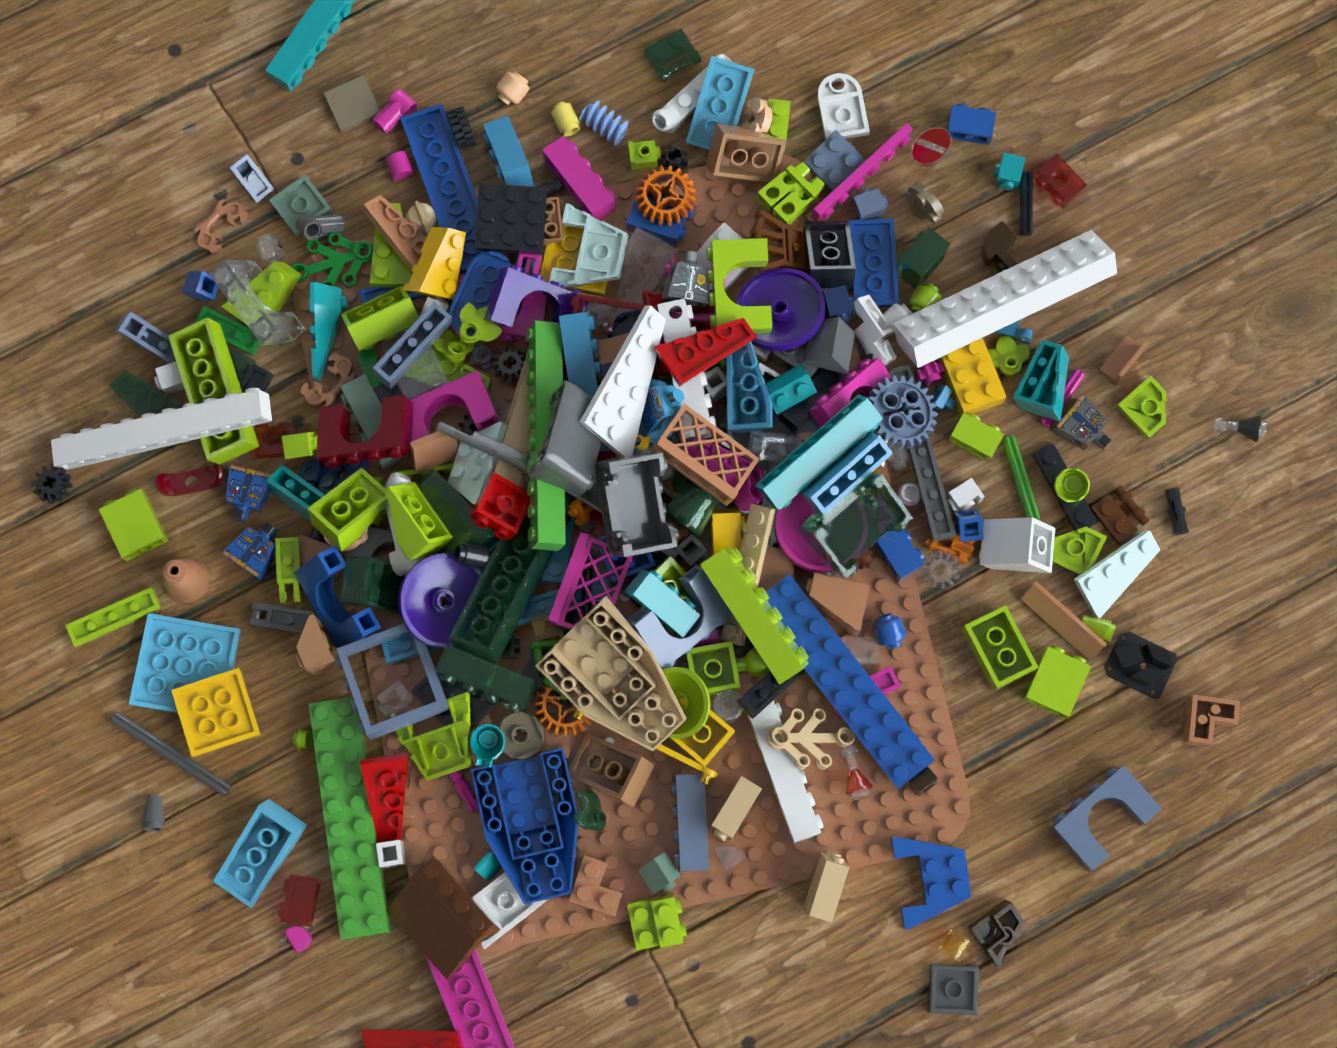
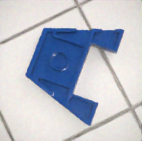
[890,836,972,930]

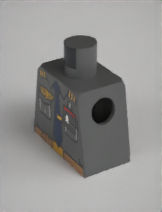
[1053,395,1111,450]

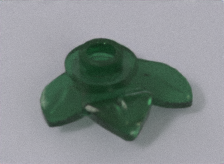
[573,790,606,831]

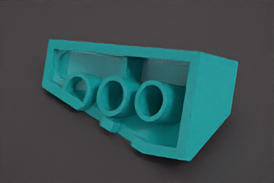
[310,282,348,382]

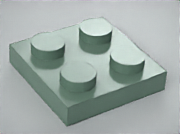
[269,174,332,236]

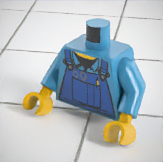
[634,379,684,451]

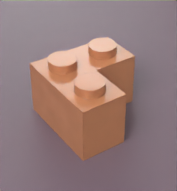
[1182,694,1240,747]
[569,855,623,917]

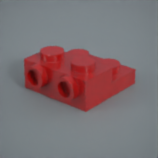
[469,472,531,540]

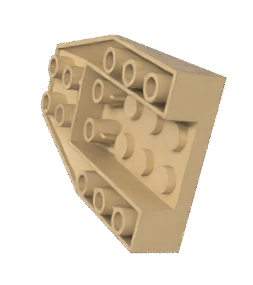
[536,596,687,751]

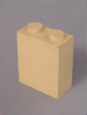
[711,776,762,842]
[804,851,849,922]

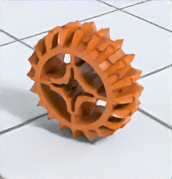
[635,165,696,226]
[534,684,592,737]

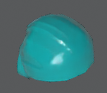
[470,724,505,768]

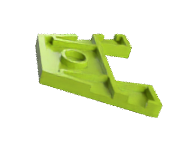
[395,692,472,781]

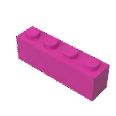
[542,136,616,220]

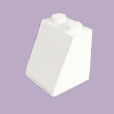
[979,517,1055,573]

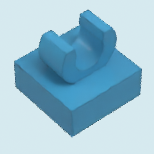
[930,385,957,411]

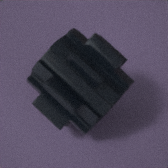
[661,145,688,171]

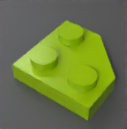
[1116,376,1167,440]
[1052,527,1107,575]

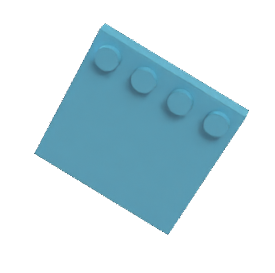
[129,613,241,713]

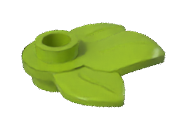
[459,303,502,344]
[432,329,475,362]
[987,335,1030,377]

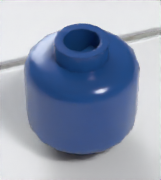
[872,613,906,649]

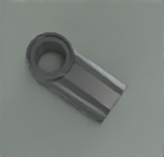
[296,214,345,241]

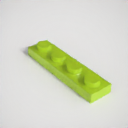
[65,587,162,647]

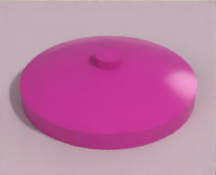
[774,481,868,573]

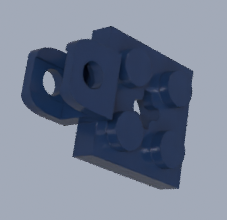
[299,460,369,495]

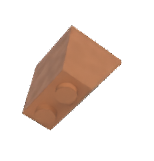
[804,573,870,637]

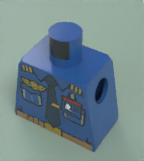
[226,465,272,522]
[223,522,278,581]

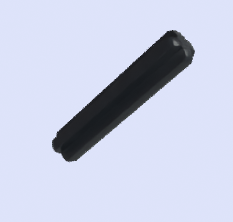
[1020,171,1033,236]

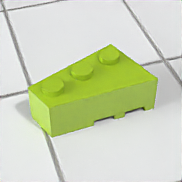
[221,262,302,332]

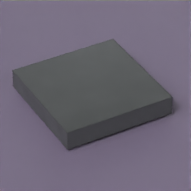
[929,964,979,1016]

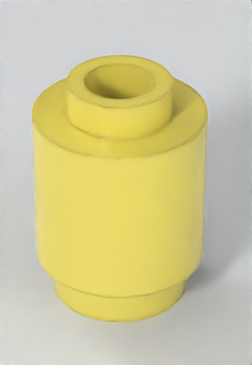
[551,102,580,137]

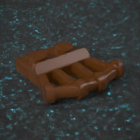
[750,210,807,273]

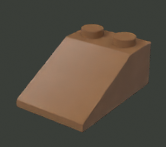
[706,123,786,183]
[569,733,654,808]

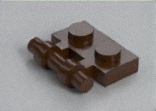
[1090,485,1150,544]

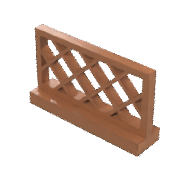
[650,403,759,506]

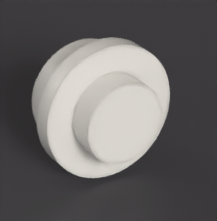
[898,483,921,506]

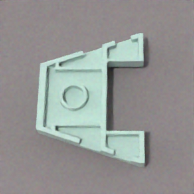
[549,204,629,288]

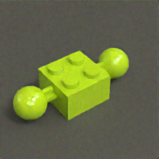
[672,641,770,696]

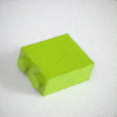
[99,489,168,561]
[1023,646,1091,719]

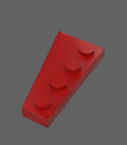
[654,318,757,387]
[360,752,408,843]

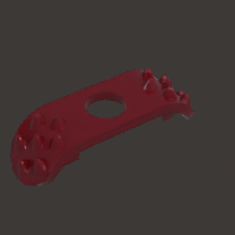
[155,463,223,496]

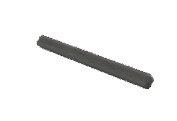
[111,712,231,796]

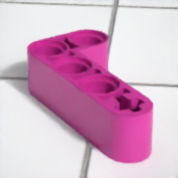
[681,437,765,511]

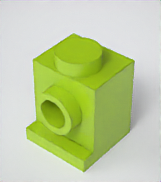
[628,140,661,171]

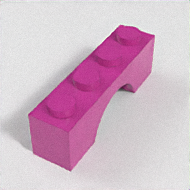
[809,357,891,428]

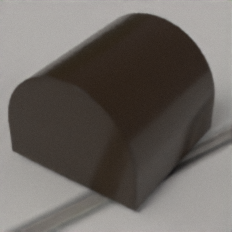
[908,767,938,797]

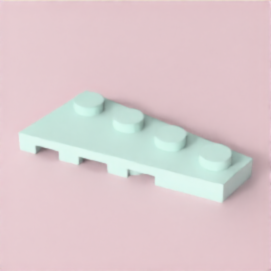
[1074,530,1160,619]

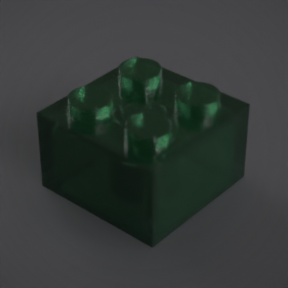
[897,227,950,289]

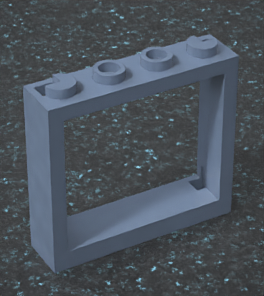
[335,624,450,740]

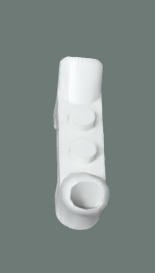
[651,54,732,133]
[383,472,425,576]

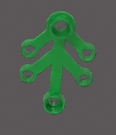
[291,232,373,288]

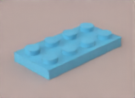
[686,56,755,150]

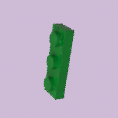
[194,306,265,356]

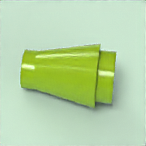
[1082,615,1117,642]

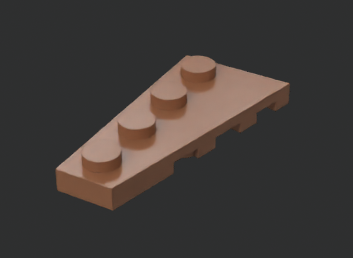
[361,195,427,274]

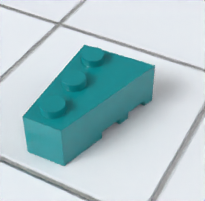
[1013,339,1069,422]

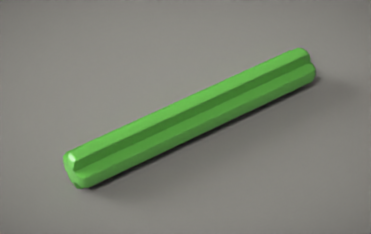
[1003,435,1040,520]

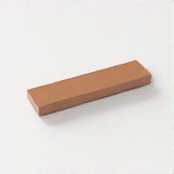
[1021,581,1107,661]

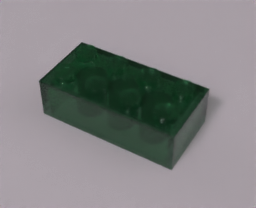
[435,644,537,713]

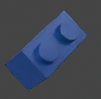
[947,104,996,145]
[874,525,924,582]

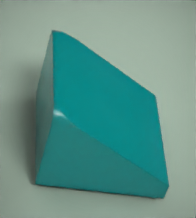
[474,851,502,881]

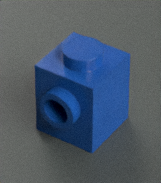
[182,271,221,301]

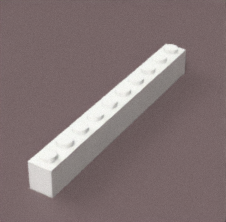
[51,388,272,470]

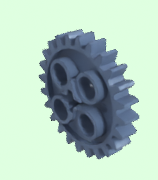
[868,375,938,449]

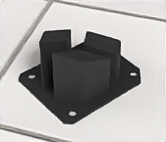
[1105,631,1178,699]

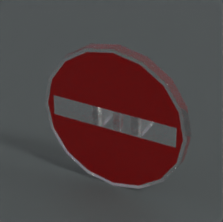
[911,127,953,167]

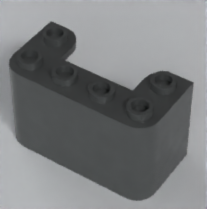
[595,452,679,557]

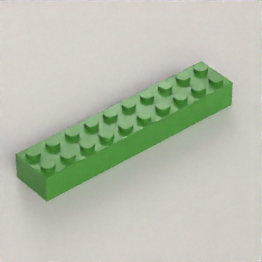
[309,697,392,940]

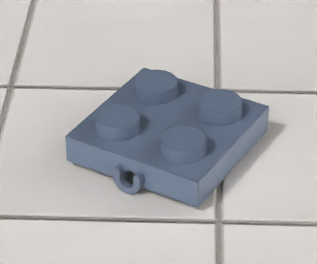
[804,130,866,191]

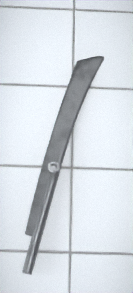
[436,421,602,513]

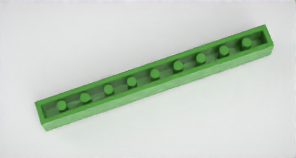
[526,320,566,551]

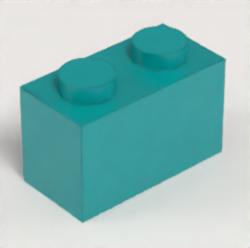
[766,364,817,414]

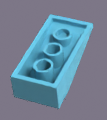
[213,799,307,908]

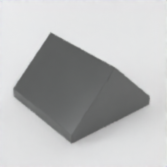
[803,317,855,374]

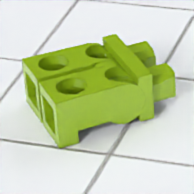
[756,162,825,225]

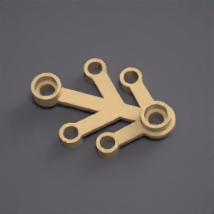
[767,708,855,770]

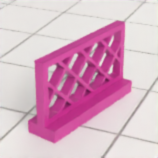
[548,532,633,630]

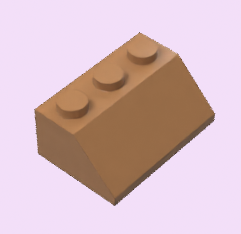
[295,614,338,678]

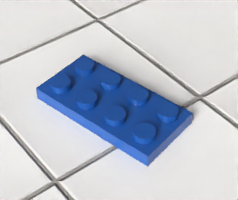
[849,218,899,308]

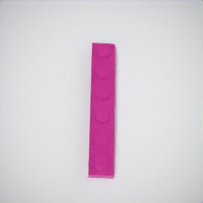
[811,123,913,222]

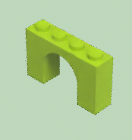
[706,238,772,334]

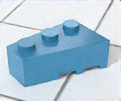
[482,116,534,186]

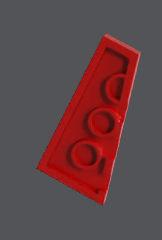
[361,1029,463,1048]

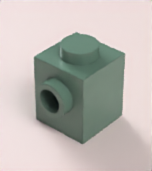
[638,852,681,894]

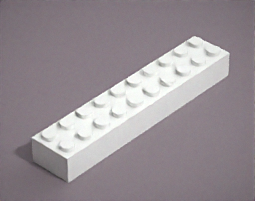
[893,230,1117,368]

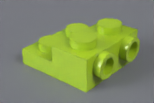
[627,893,687,951]

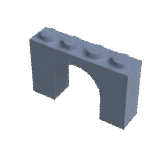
[627,565,732,670]
[1050,766,1162,872]

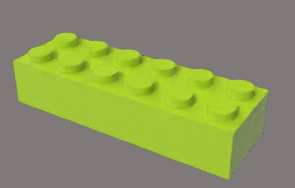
[168,317,259,464]
[700,545,809,684]

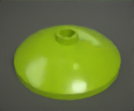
[662,667,710,739]

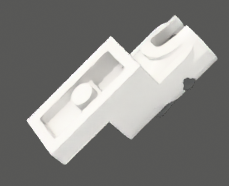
[854,295,897,367]

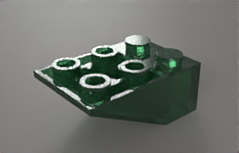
[341,556,406,615]

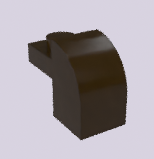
[981,221,1017,272]

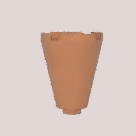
[163,558,209,603]

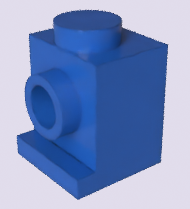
[954,509,984,542]

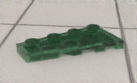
[109,370,184,450]

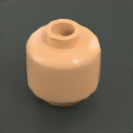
[496,71,529,105]

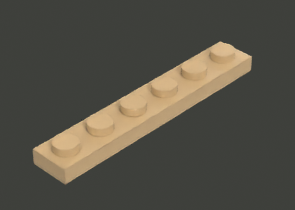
[720,504,775,646]

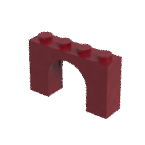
[316,395,413,468]

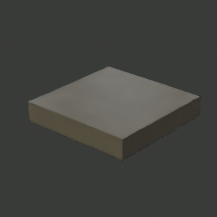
[323,75,380,133]

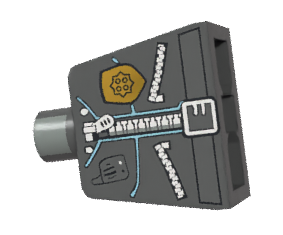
[661,251,710,308]

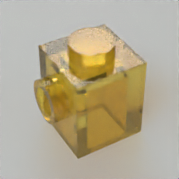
[531,614,568,641]

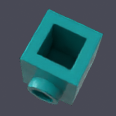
[993,153,1025,190]

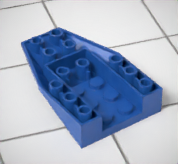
[470,748,579,905]

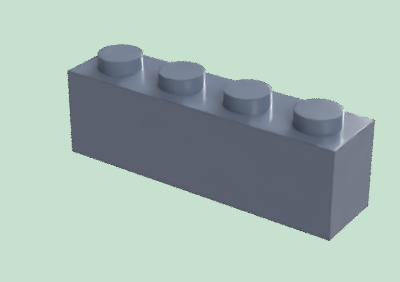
[373,302,452,390]
[671,774,709,872]

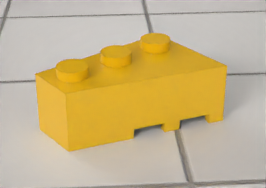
[403,227,466,300]
[709,508,745,557]

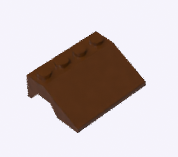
[387,856,501,980]

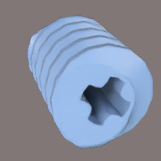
[579,100,629,146]

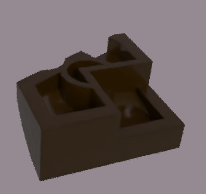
[968,899,1024,967]

